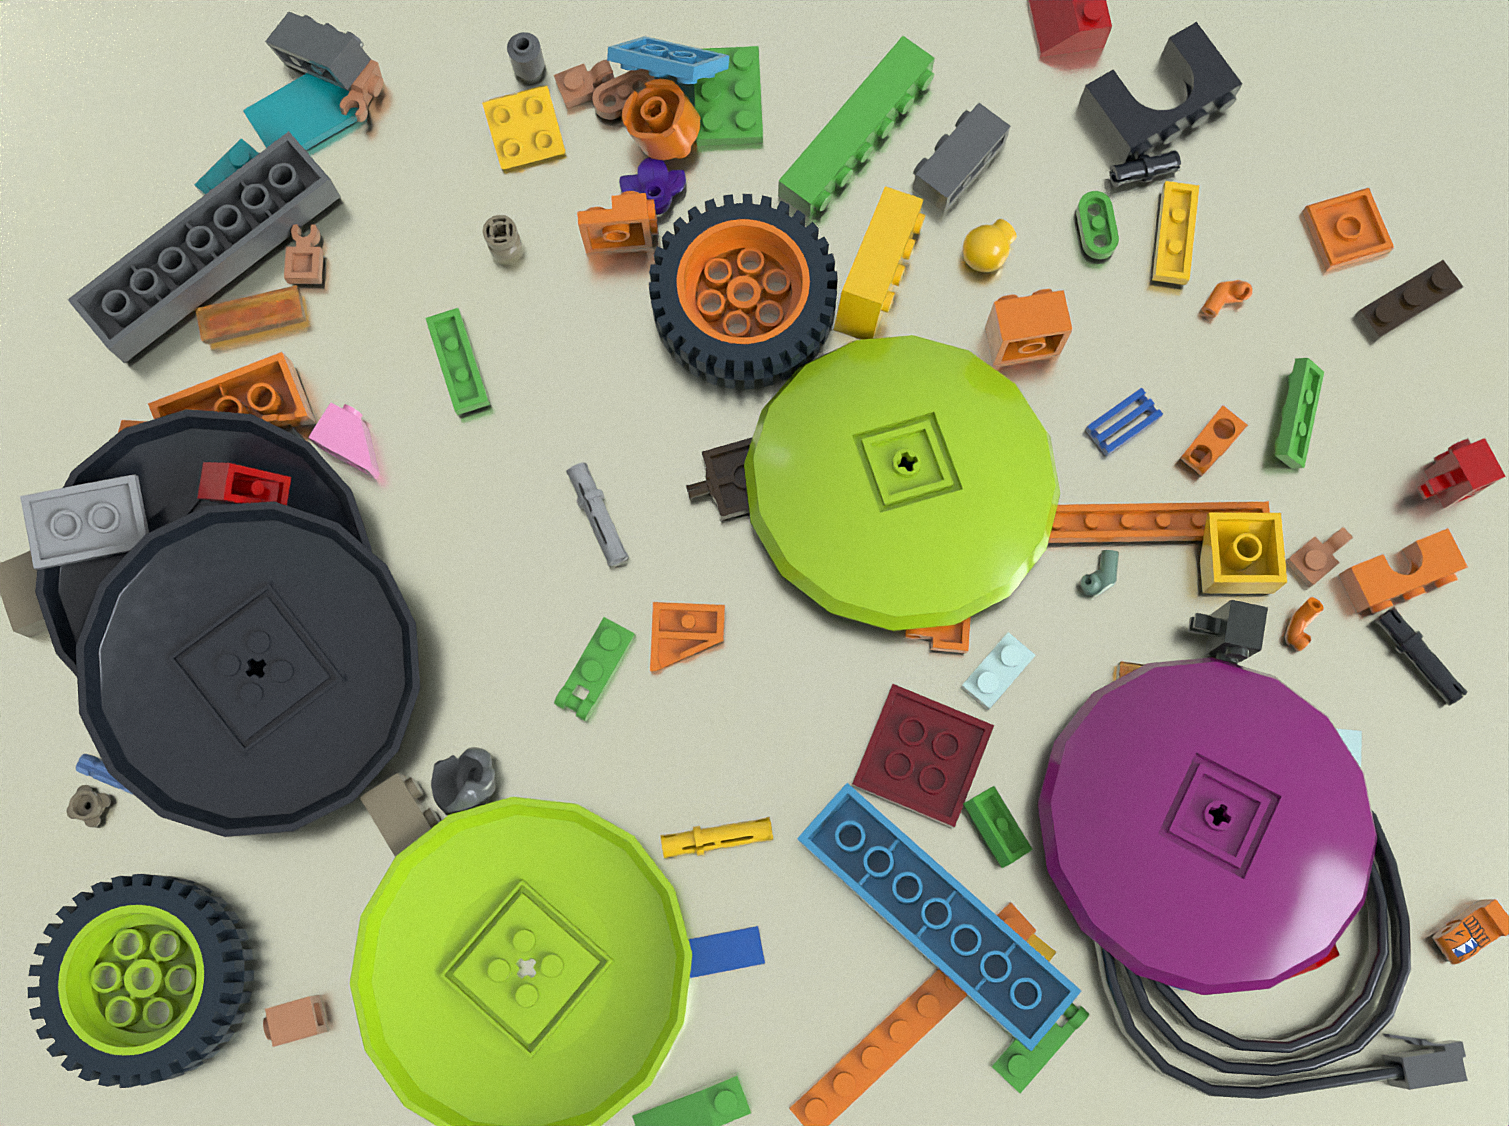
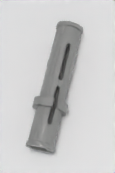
[566,462,629,566]

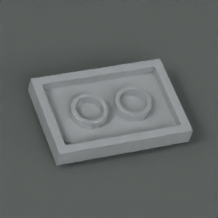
[20,475,149,570]

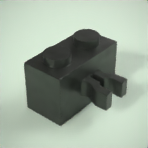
[1188,600,1268,665]

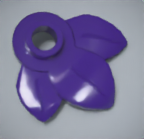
[619,157,686,215]

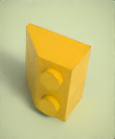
[1200,513,1287,594]

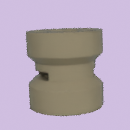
[482,215,522,260]

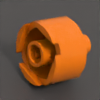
[622,79,701,160]

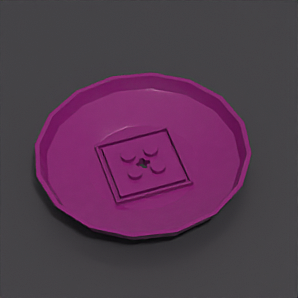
[1038,657,1377,995]

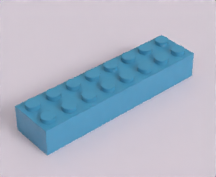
[797,783,1082,1051]

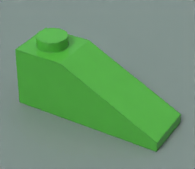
[632,1072,752,1126]

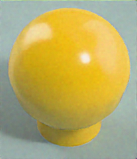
[962,219,1017,273]

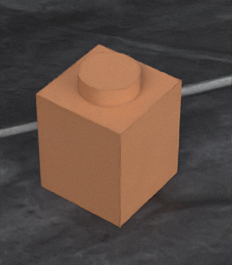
[263,995,328,1047]

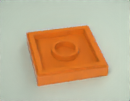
[1302,188,1394,271]

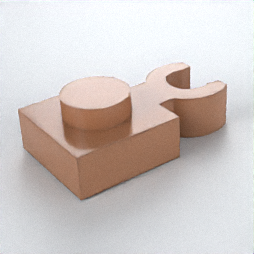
[284,224,324,284]

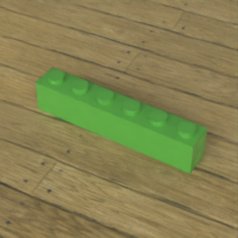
[778,36,935,218]

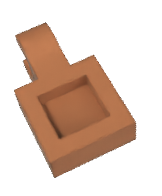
[340,59,384,123]
[554,60,615,109]
[1285,527,1353,588]

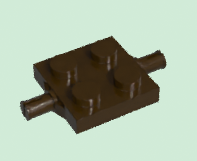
[686,437,753,520]

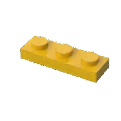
[1152,181,1199,285]

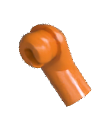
[1201,280,1253,318]
[1285,597,1324,651]

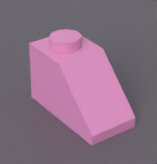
[308,403,380,479]

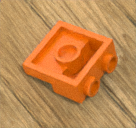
[577,191,658,253]

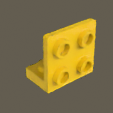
[482,85,565,169]

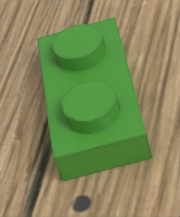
[963,786,1033,869]

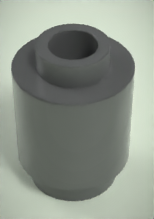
[507,32,545,80]

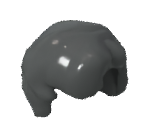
[431,747,495,816]

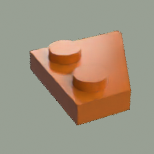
[650,602,725,671]

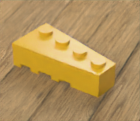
[833,186,926,340]

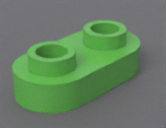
[1076,191,1119,259]

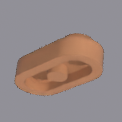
[592,68,654,119]

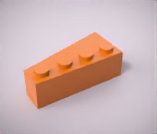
[148,352,317,429]

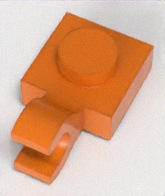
[905,617,971,653]

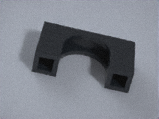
[1079,22,1243,163]

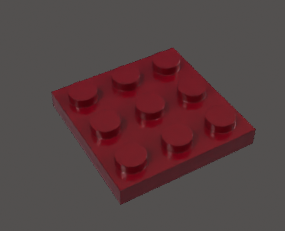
[851,684,995,828]

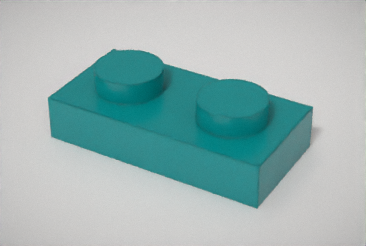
[194,138,259,195]

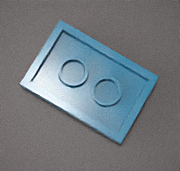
[607,36,729,84]

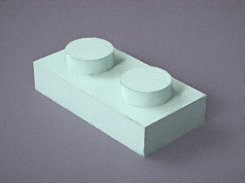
[961,632,1036,710]

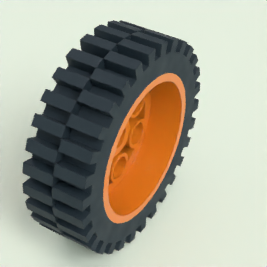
[649,194,838,389]

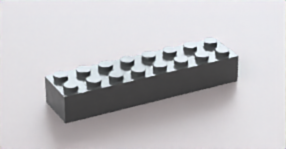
[67,131,341,363]

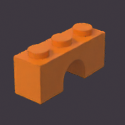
[1339,528,1468,614]

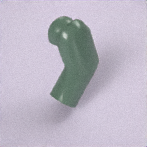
[1080,550,1119,596]

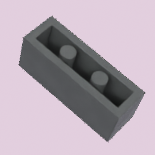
[265,12,371,90]
[913,103,1011,213]

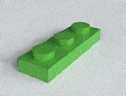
[425,308,490,415]
[1275,358,1324,469]

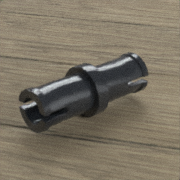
[1109,150,1181,187]

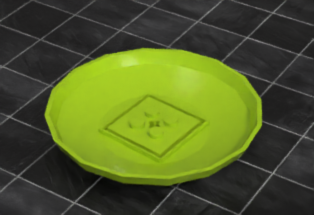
[744,335,1061,631]
[349,797,693,1126]

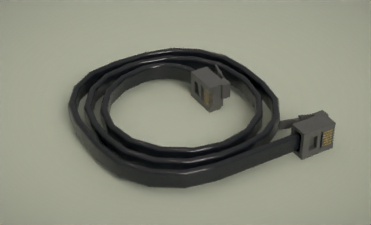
[1095,807,1468,1099]

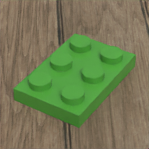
[694,46,763,146]

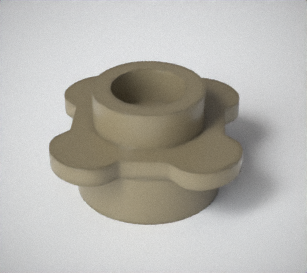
[66,785,111,827]

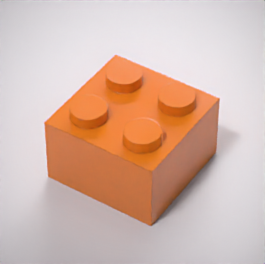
[985,289,1073,365]

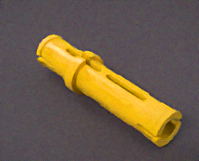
[660,817,773,859]

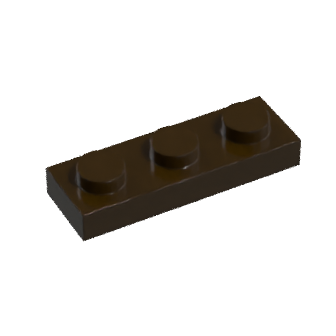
[1355,260,1464,342]

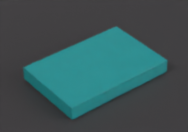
[243,73,359,150]

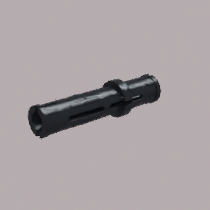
[1375,607,1468,706]

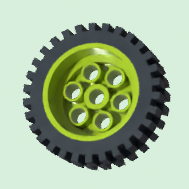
[27,874,254,1088]

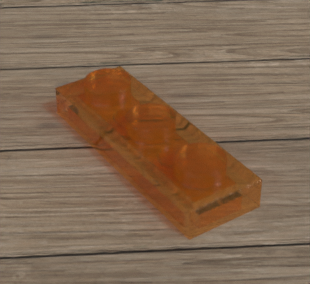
[196,285,306,345]

